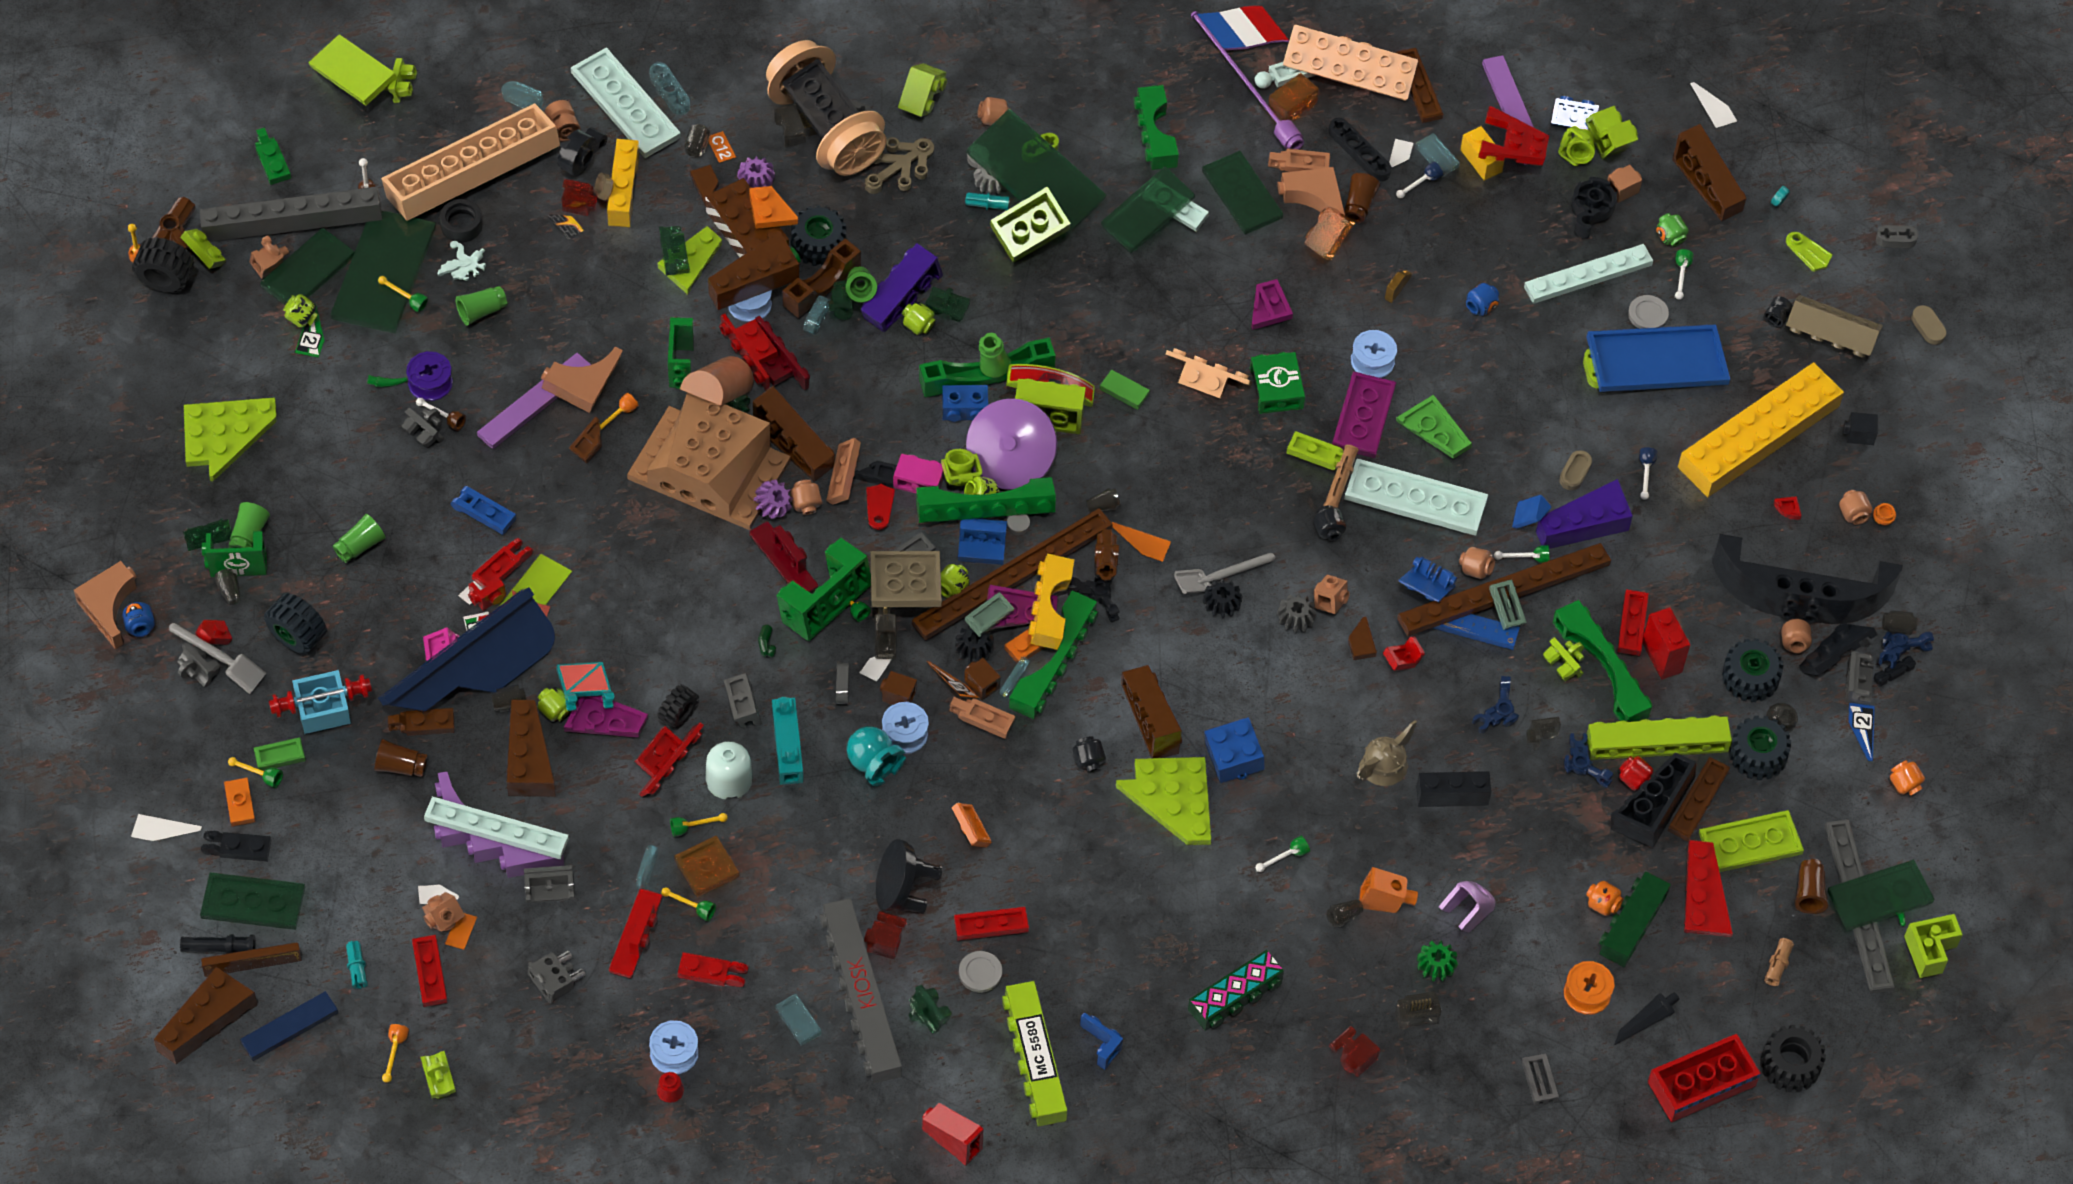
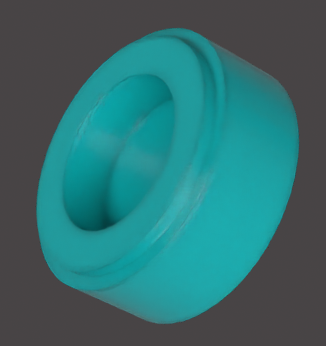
[1770,186,1790,208]

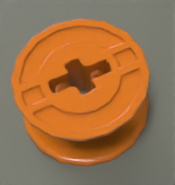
[1564,961,1615,1015]

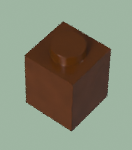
[964,658,1001,701]
[880,671,917,705]

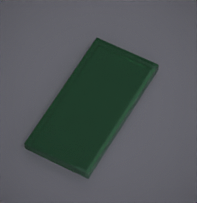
[966,108,1106,239]
[330,211,436,334]

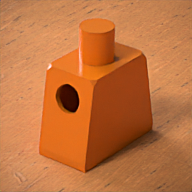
[1358,867,1418,913]

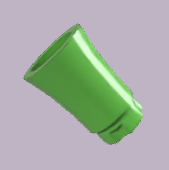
[846,267,877,302]
[455,286,508,326]
[979,333,1011,378]
[228,502,270,548]
[332,514,386,563]

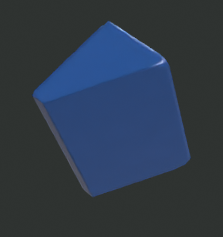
[1512,495,1551,529]

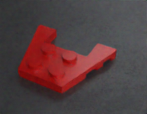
[1478,106,1549,166]

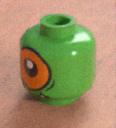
[1656,213,1689,247]

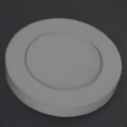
[1628,295,1669,329]
[959,951,1002,993]

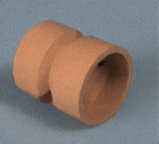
[544,100,581,142]

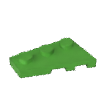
[1396,395,1472,459]

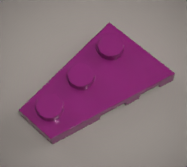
[987,585,1058,629]
[564,695,648,737]

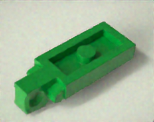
[255,128,291,185]

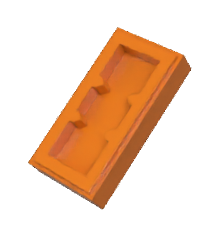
[224,778,255,827]
[952,803,992,848]

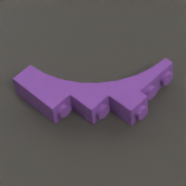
[434,772,564,878]

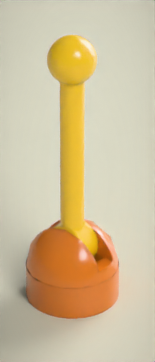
[128,224,141,262]
[600,393,639,430]
[382,1024,409,1083]

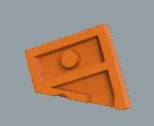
[749,186,798,229]

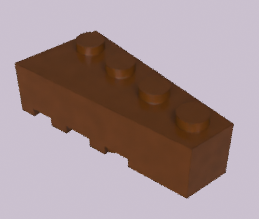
[1672,124,1747,221]
[708,231,799,310]
[753,386,835,482]
[507,700,556,797]

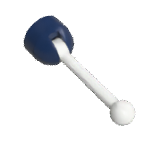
[1396,161,1443,199]
[1639,447,1658,500]

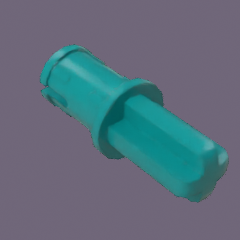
[965,192,1009,211]
[346,941,368,989]

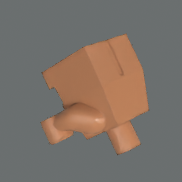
[249,235,289,279]

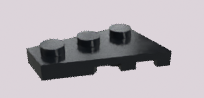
[1799,623,1878,675]

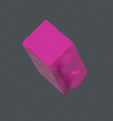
[893,454,945,493]

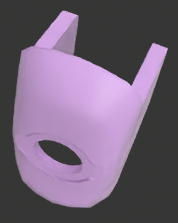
[1439,881,1495,933]

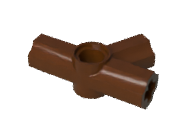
[152,197,196,255]
[1095,529,1119,580]

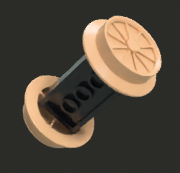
[766,40,887,176]

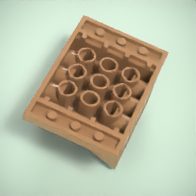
[627,392,791,530]

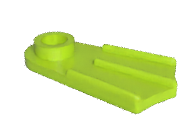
[1786,232,1832,272]

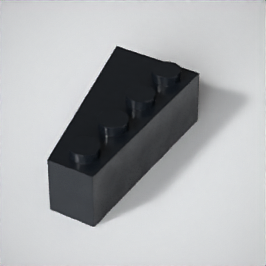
[1611,753,1696,848]

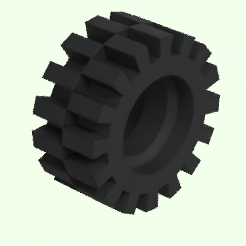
[658,684,699,730]

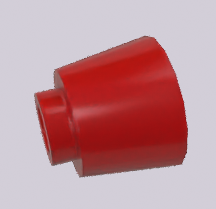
[657,1072,684,1103]

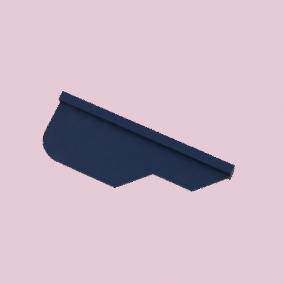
[378,587,555,711]

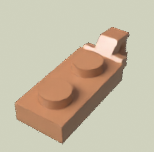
[1268,149,1330,172]
[949,697,1016,739]

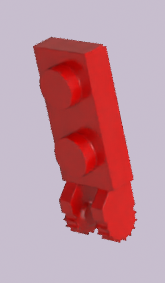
[472,538,533,588]
[677,952,748,987]

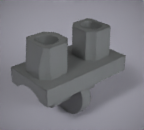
[402,407,444,448]
[178,642,220,687]

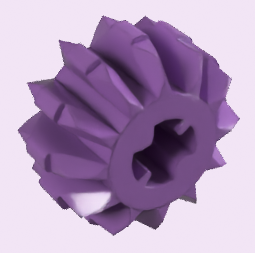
[737,156,775,188]
[753,480,793,519]

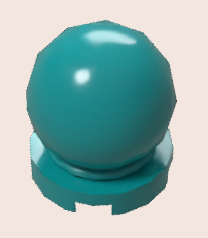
[846,726,906,786]

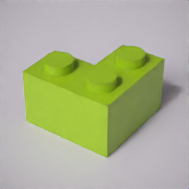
[898,63,947,117]
[1585,106,1638,159]
[1904,914,1963,978]

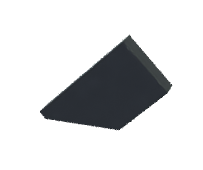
[853,460,897,488]

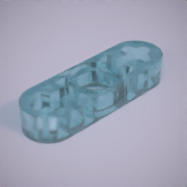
[649,62,690,115]

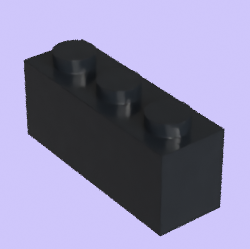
[1416,771,1492,807]

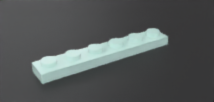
[1524,244,1653,304]
[424,796,569,859]

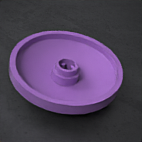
[966,399,1058,490]

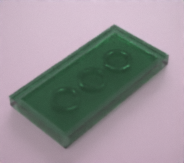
[1202,151,1283,234]
[1101,167,1195,253]
[260,228,355,305]
[1827,859,1935,931]
[200,872,305,930]

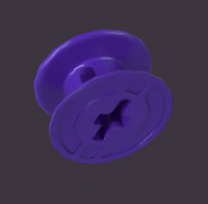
[406,351,453,401]

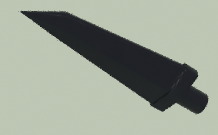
[1614,992,1680,1045]

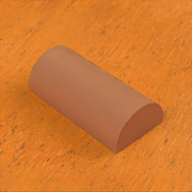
[680,356,753,406]

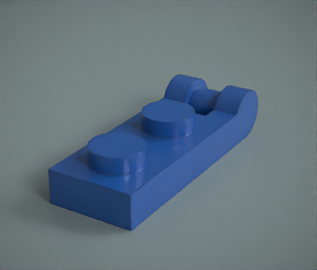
[451,486,516,535]

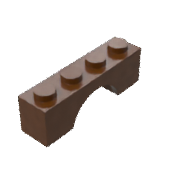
[782,238,861,319]

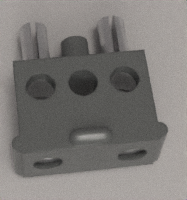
[528,951,585,1004]

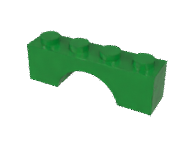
[1134,85,1179,170]

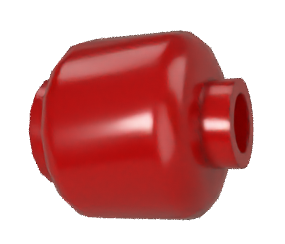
[1618,756,1653,791]

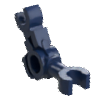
[1879,631,1934,669]
[1472,676,1519,734]
[1564,733,1614,788]

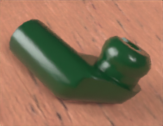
[758,625,776,658]

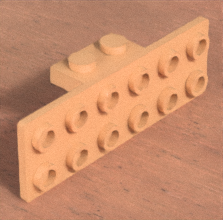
[1283,25,1418,101]

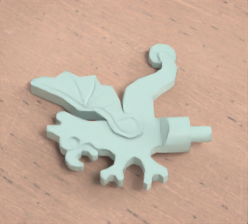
[437,241,486,281]

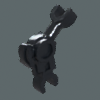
[1067,575,1120,622]

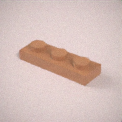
[826,438,861,505]

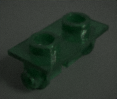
[182,518,232,551]

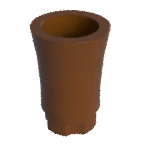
[1345,173,1380,224]
[374,739,428,777]
[1795,859,1828,914]

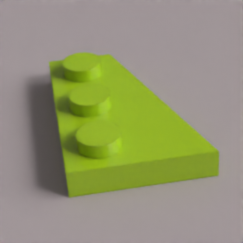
[658,226,722,295]

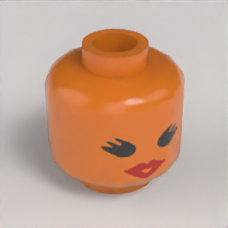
[1586,881,1624,916]

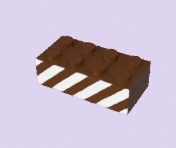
[706,178,789,257]

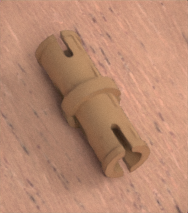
[1764,938,1794,986]

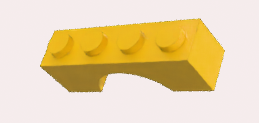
[607,139,639,227]
[1028,554,1074,650]

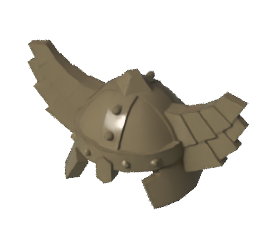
[1357,720,1417,786]

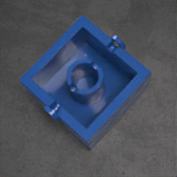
[1204,717,1265,783]

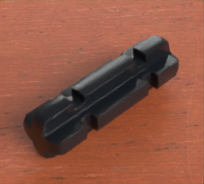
[1874,656,1916,686]

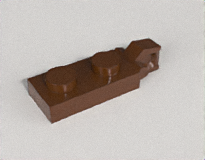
[388,708,455,736]

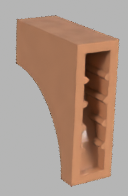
[1278,167,1346,234]
[541,347,623,413]
[74,561,137,649]

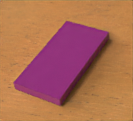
[1332,371,1396,458]

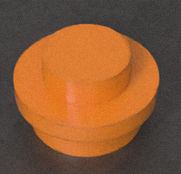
[1873,503,1896,525]

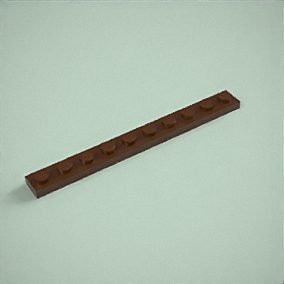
[912,508,1113,640]
[1397,543,1611,637]

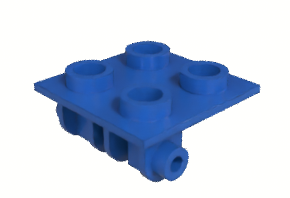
[1399,557,1457,602]

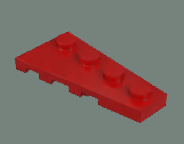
[1684,840,1733,937]

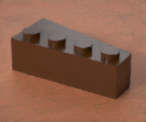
[1121,665,1182,758]
[154,967,257,1064]

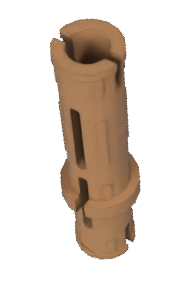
[1324,445,1359,508]

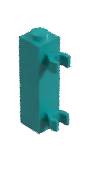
[772,697,803,785]

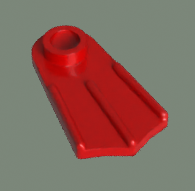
[866,484,895,530]

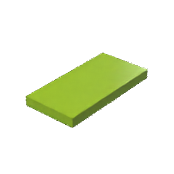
[308,34,397,106]
[1698,810,1804,872]

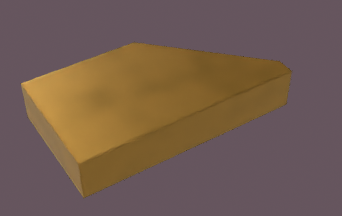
[1385,270,1413,303]

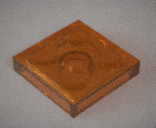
[674,835,739,897]

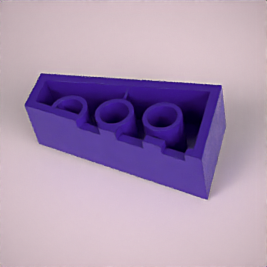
[861,243,943,333]
[1536,479,1633,549]

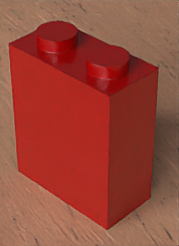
[1642,607,1691,680]

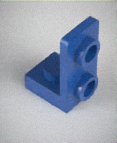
[1080,1013,1123,1070]

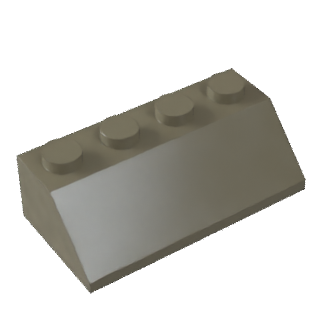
[1786,295,1883,357]

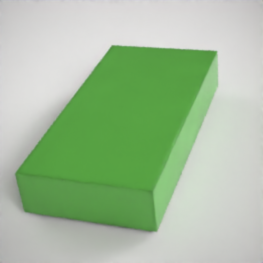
[1100,370,1150,410]
[254,737,306,771]

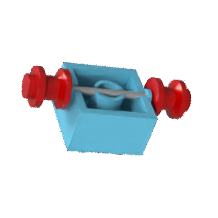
[269,670,372,734]

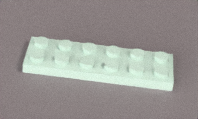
[571,47,681,158]
[1344,458,1488,536]

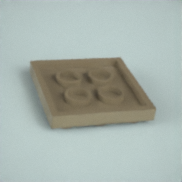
[870,551,942,607]

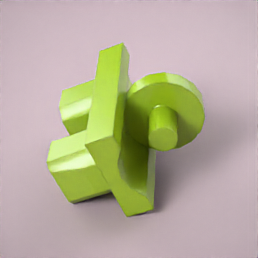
[384,58,417,103]
[1543,637,1585,681]
[420,1051,456,1099]

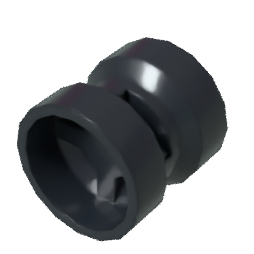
[1763,296,1793,327]

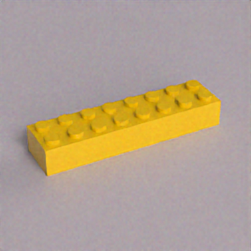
[1678,362,1844,498]

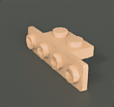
[1166,348,1253,399]

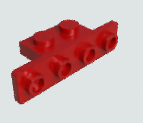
[719,313,778,390]
[634,722,704,797]
[609,889,662,978]

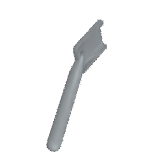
[1174,553,1275,594]
[169,623,266,694]

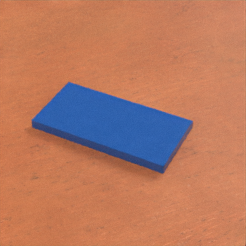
[1586,325,1731,392]

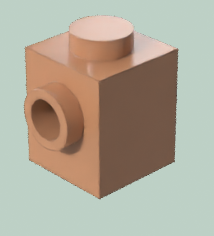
[1607,165,1642,203]

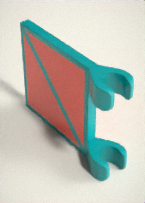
[556,662,615,711]

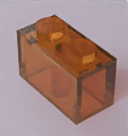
[1268,73,1319,120]
[1304,207,1355,260]

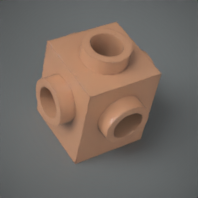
[1314,575,1350,614]
[422,892,465,932]

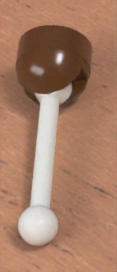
[358,158,376,189]
[416,398,466,431]

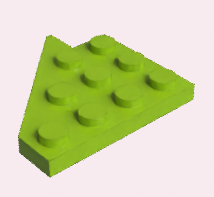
[184,398,277,481]
[1116,757,1211,845]

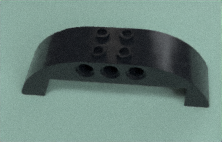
[1712,534,1903,624]

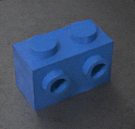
[942,385,988,422]

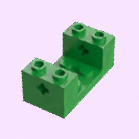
[776,537,871,641]

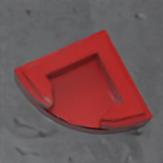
[1774,496,1802,520]

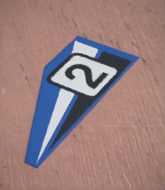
[1848,703,1875,761]

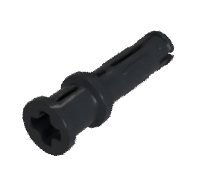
[180,934,256,954]

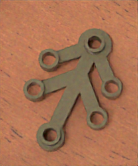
[865,137,934,194]

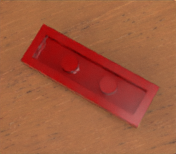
[1617,589,1649,656]
[954,907,1029,941]
[412,935,447,1007]

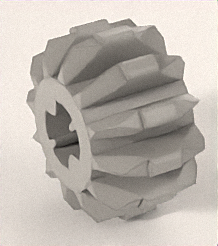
[974,158,1011,196]

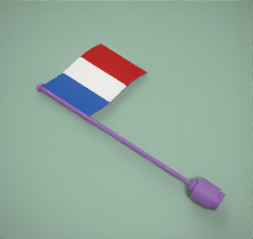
[1191,6,1304,150]

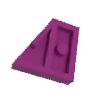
[1251,279,1293,330]

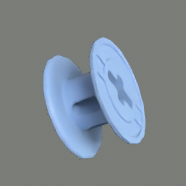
[728,290,772,322]
[1351,330,1397,378]
[882,702,929,754]
[649,1020,699,1075]

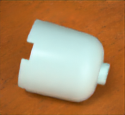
[706,741,752,799]

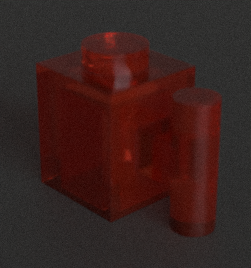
[562,179,597,216]
[864,911,907,960]
[1329,1026,1380,1077]

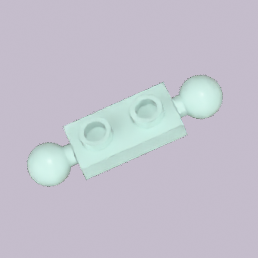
[1255,62,1315,89]

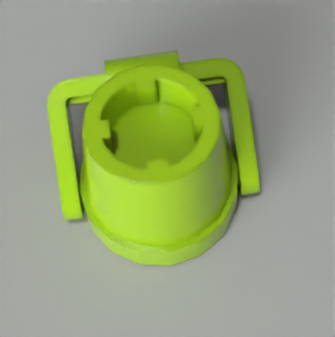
[1558,126,1595,166]
[941,449,982,486]

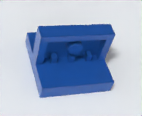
[958,519,1007,565]

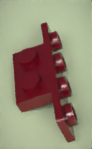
[755,315,810,390]
[749,521,818,593]

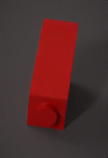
[922,1103,984,1166]

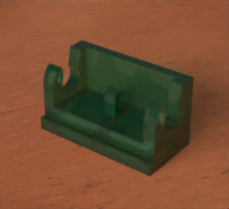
[659,226,690,276]

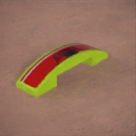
[1006,364,1095,407]

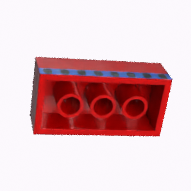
[1648,1033,1761,1122]

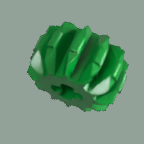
[1417,940,1458,982]

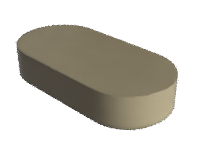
[594,172,613,201]
[1911,305,1946,345]
[1559,450,1592,491]

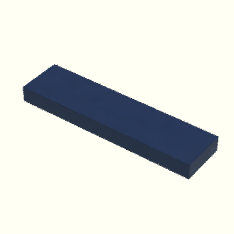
[240,991,338,1061]

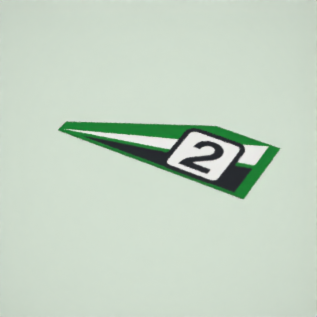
[295,305,324,358]

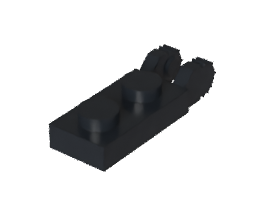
[201,830,271,862]

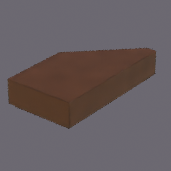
[690,164,719,206]
[569,416,602,463]
[1348,617,1377,660]

